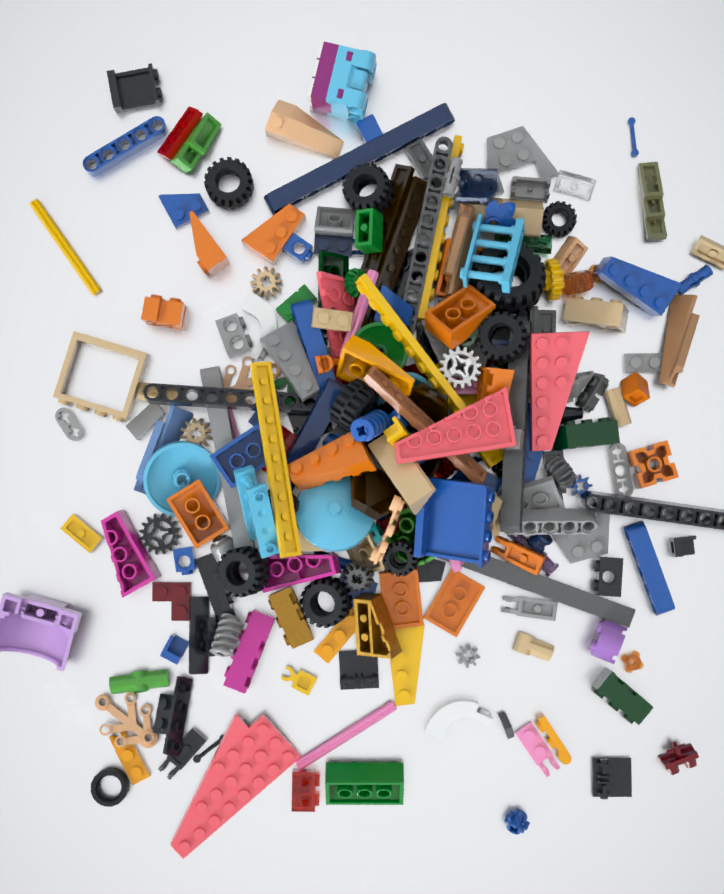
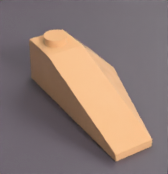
[265,100,344,159]

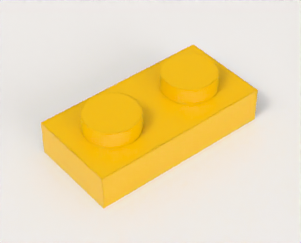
[60,514,103,553]

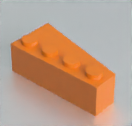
[287,432,377,491]

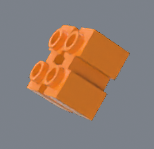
[141,294,188,331]
[627,440,679,489]

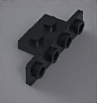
[195,553,237,627]
[189,596,218,675]
[153,676,193,757]

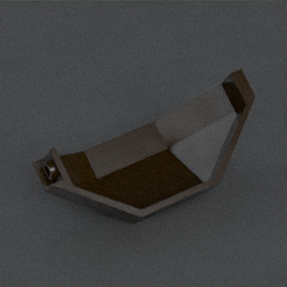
[350,382,449,520]

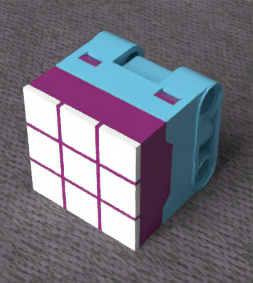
[308,41,377,123]

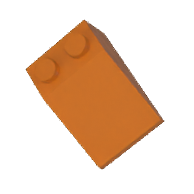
[189,211,230,277]
[425,284,496,350]
[166,479,231,549]

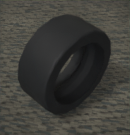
[90,767,129,807]

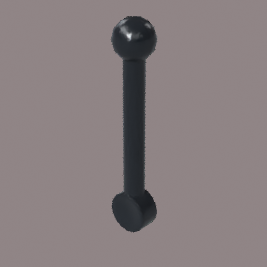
[193,735,224,763]

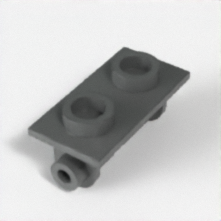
[575,373,609,413]

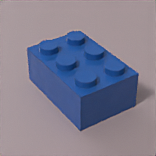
[210,423,266,488]

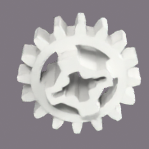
[439,346,481,390]

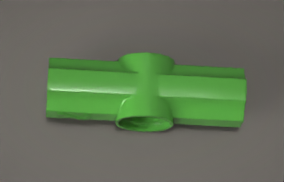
[109,669,170,694]

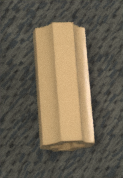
[604,387,632,427]

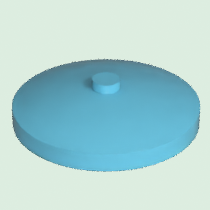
[143,441,221,517]
[295,476,374,552]

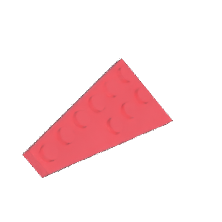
[316,271,358,385]
[530,331,590,451]
[394,387,517,464]

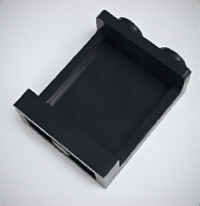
[107,63,163,113]

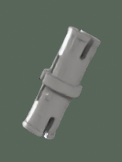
[442,157,463,198]

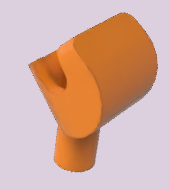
[315,355,340,375]

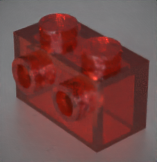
[291,768,320,812]

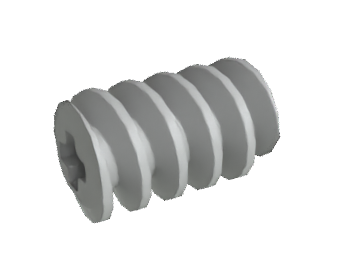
[209,613,244,657]

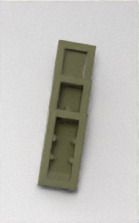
[638,162,667,241]

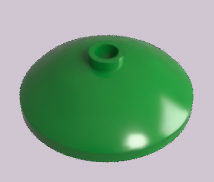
[355,322,408,369]

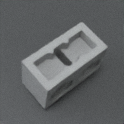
[215,313,253,359]

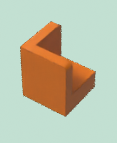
[621,372,650,407]

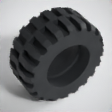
[470,241,546,316]

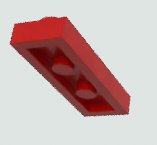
[157,106,203,160]

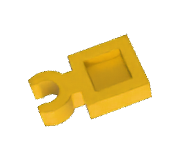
[281,666,317,695]

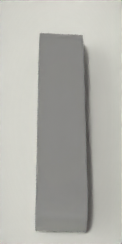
[504,509,598,535]

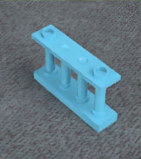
[460,213,525,293]
[233,465,279,559]

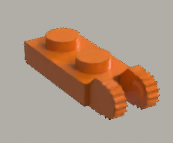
[491,536,546,575]

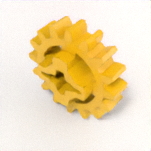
[543,258,565,301]

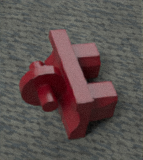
[659,741,699,775]

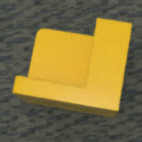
[383,416,410,447]

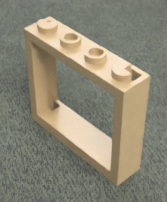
[53,331,150,422]

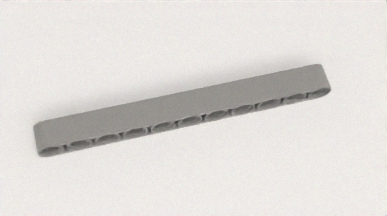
[200,366,255,575]

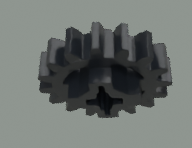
[139,513,181,555]

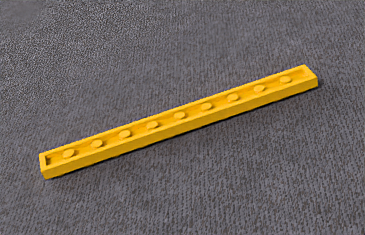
[417,135,464,323]
[355,273,467,414]
[250,361,302,558]

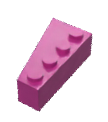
[101,510,161,598]
[262,554,342,593]
[223,609,276,694]

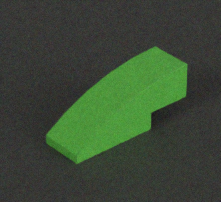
[171,112,222,173]

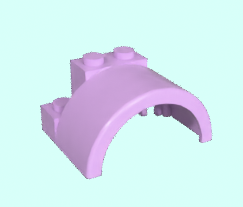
[0,592,82,671]

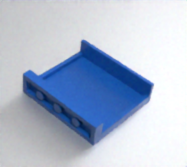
[414,476,495,568]

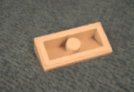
[554,236,588,279]

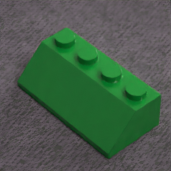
[325,762,404,805]

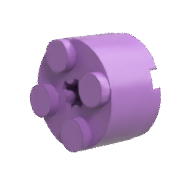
[589,619,627,664]

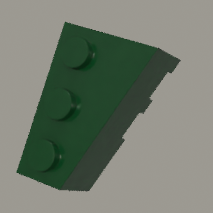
[551,417,620,451]
[591,667,654,725]

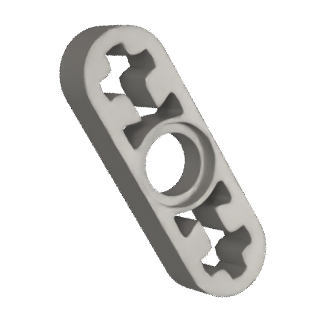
[608,443,633,496]

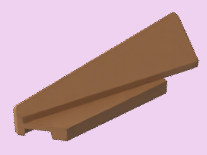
[442,203,475,296]
[659,294,700,388]

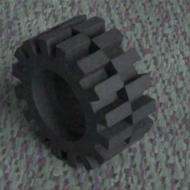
[542,201,577,238]
[382,539,420,577]

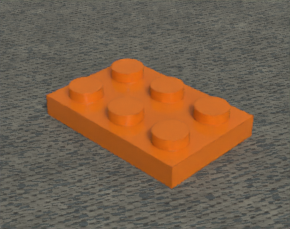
[379,568,424,629]
[423,568,485,637]

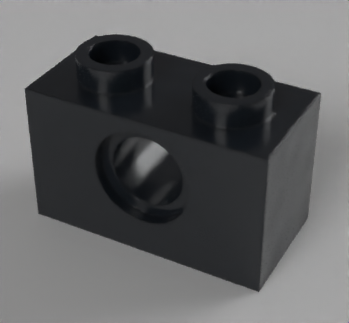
[592,556,623,597]

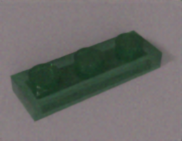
[494,234,552,254]

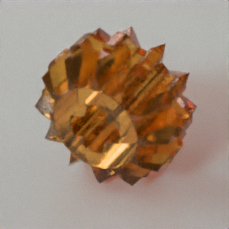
[563,270,594,295]

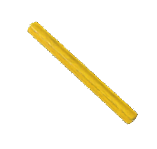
[30,199,101,295]

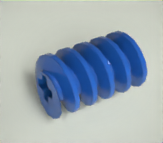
[350,409,391,442]

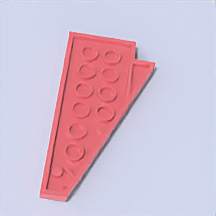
[170,713,301,859]

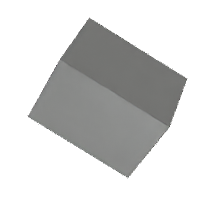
[314,206,355,238]

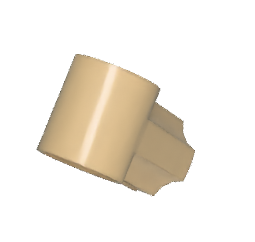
[513,631,555,661]

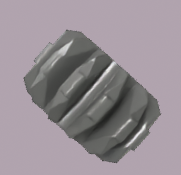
[545,456,576,490]
[342,560,375,594]

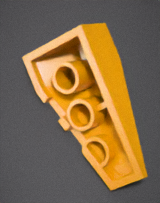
[336,335,415,396]

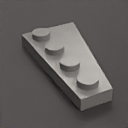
[260,320,320,402]

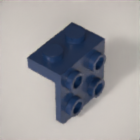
[453,168,499,204]

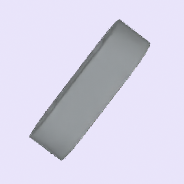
[55,408,84,441]

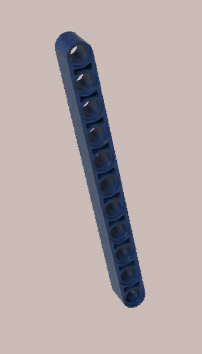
[264,103,455,215]

